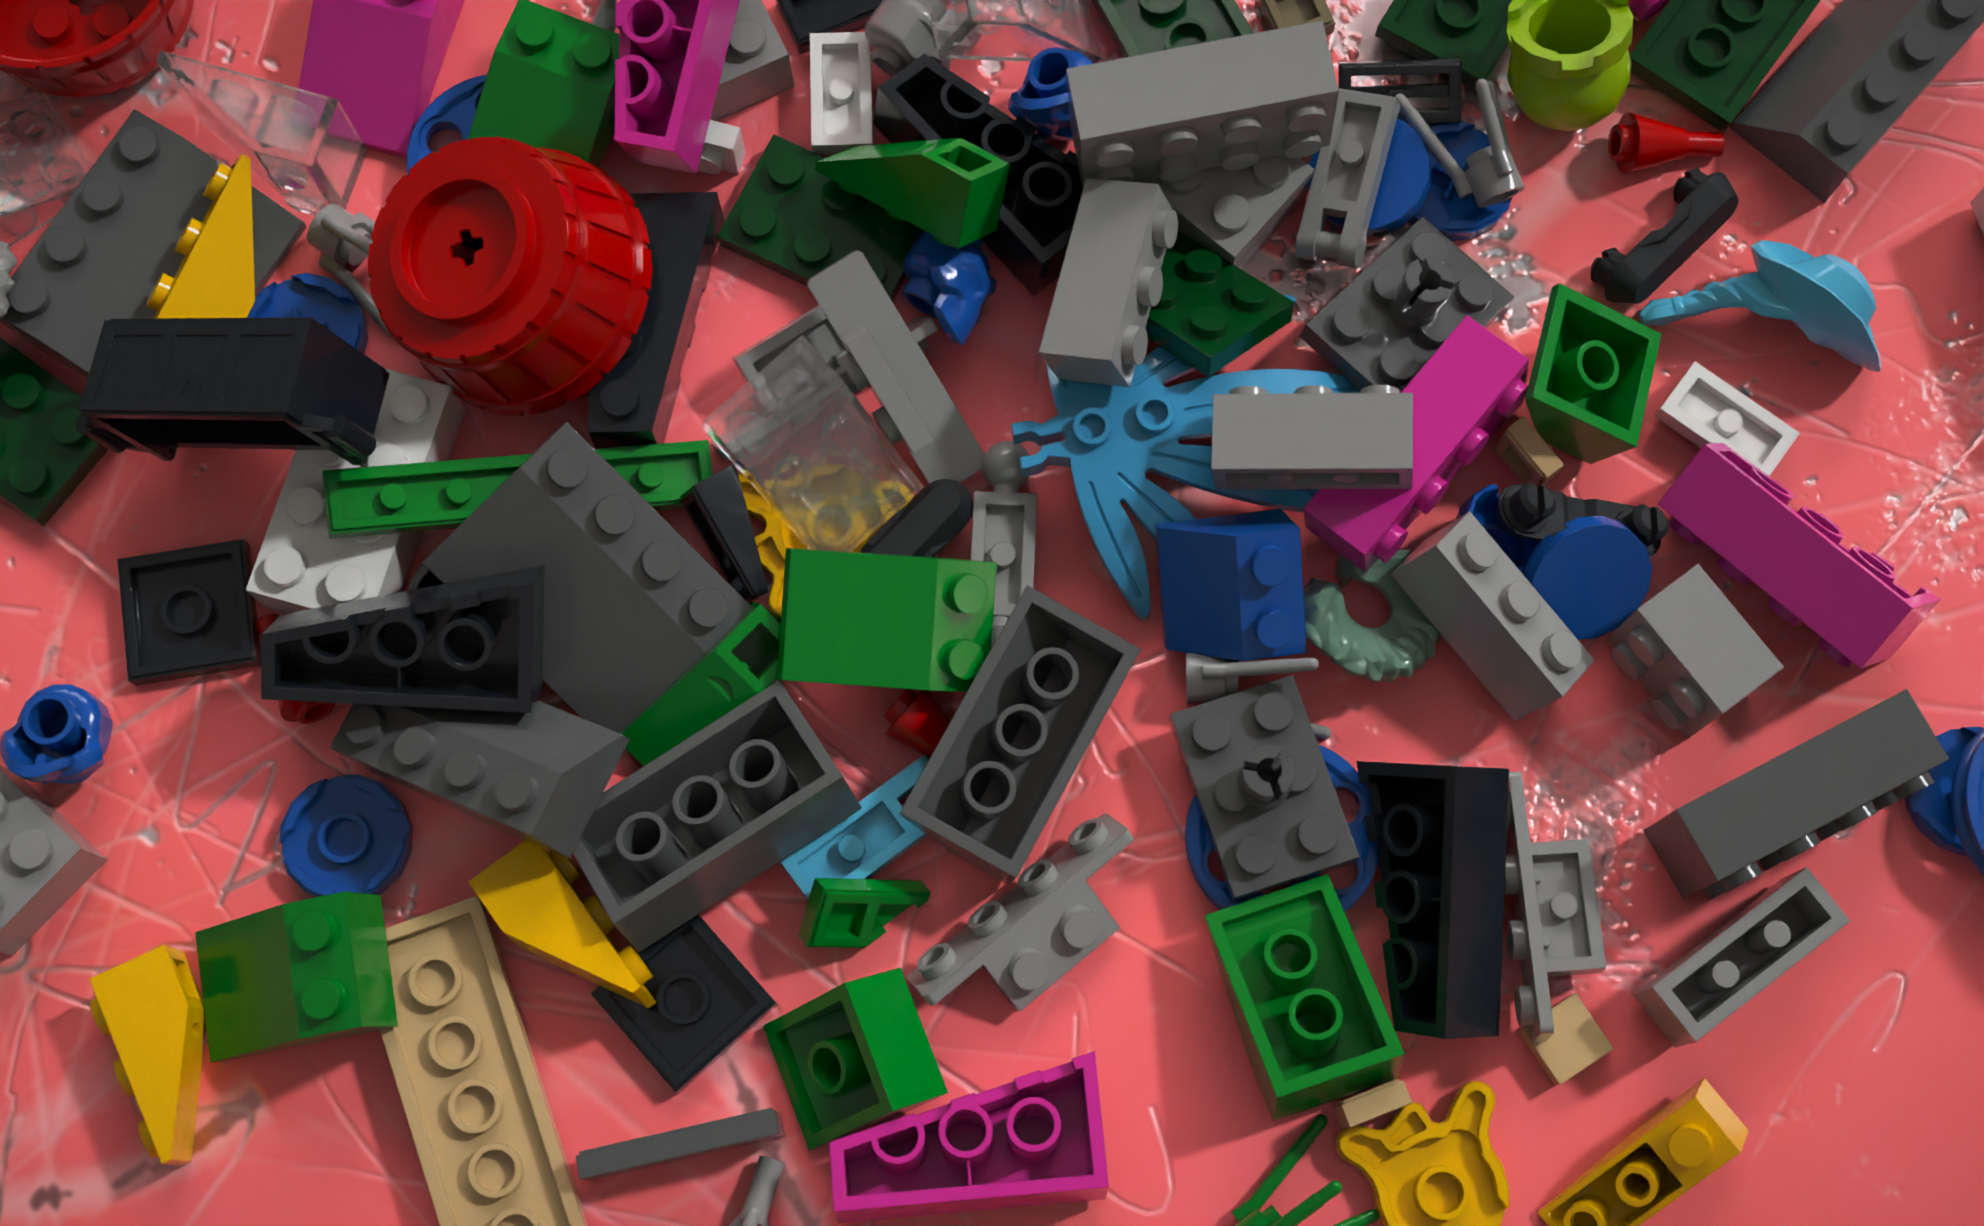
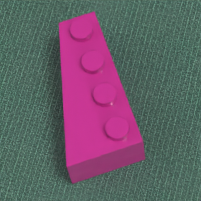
[614,0,740,174]
[1303,315,1529,573]
[1658,443,1941,669]
[829,1051,1109,1223]

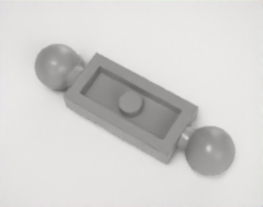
[971,441,1037,648]

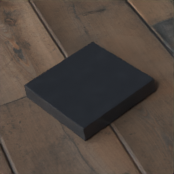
[117,539,261,686]
[590,914,778,1094]

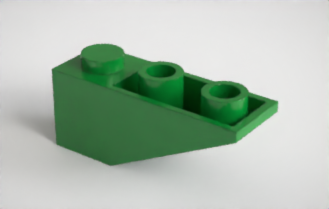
[815,138,1010,249]
[620,602,781,766]

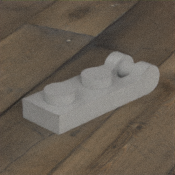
[1295,88,1400,269]

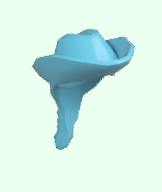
[1639,240,1882,372]

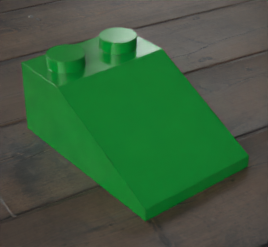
[468,0,619,167]
[777,548,997,692]
[1204,874,1405,1121]
[195,891,398,1063]

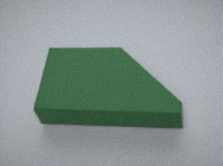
[798,878,931,948]

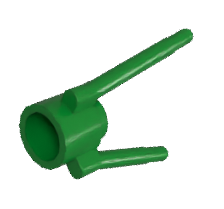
[1232,1114,1379,1226]

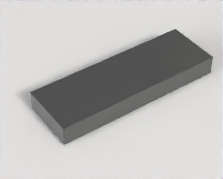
[576,1108,785,1181]

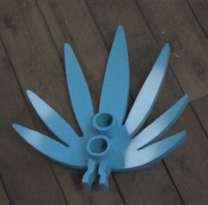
[1011,295,1360,621]

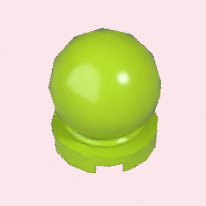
[1506,0,1634,132]

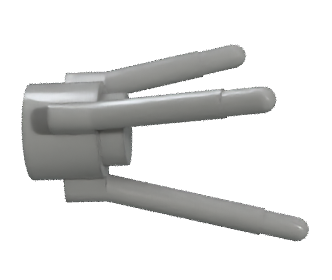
[1395,78,1525,208]
[307,203,470,337]
[1186,653,1332,739]

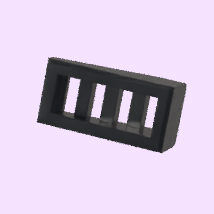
[680,464,769,603]

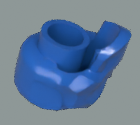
[1008,47,1093,141]
[902,230,997,346]
[0,684,113,784]

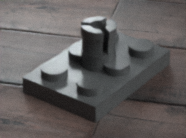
[1300,217,1514,393]
[1169,675,1360,902]

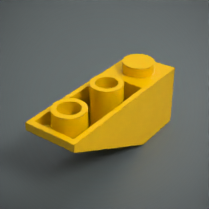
[146,154,255,319]
[468,840,656,1008]
[89,945,206,1166]
[1538,1078,1749,1226]

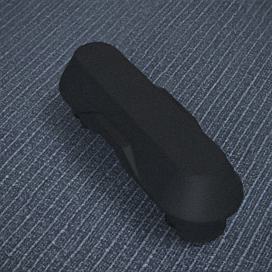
[1590,168,1739,304]
[859,478,974,557]
[1496,482,1669,557]

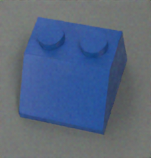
[1155,509,1307,661]

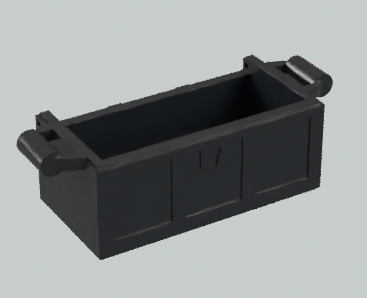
[76,317,390,465]

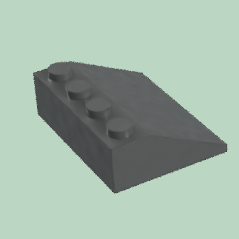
[0,109,307,378]
[422,422,752,733]

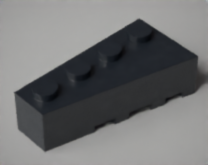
[873,53,1083,296]
[588,192,724,449]
[261,565,545,713]
[1356,761,1509,1039]

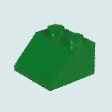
[1525,283,1662,464]
[763,968,948,1150]

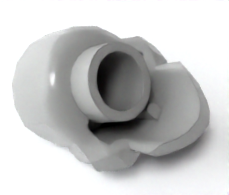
[865,0,986,76]

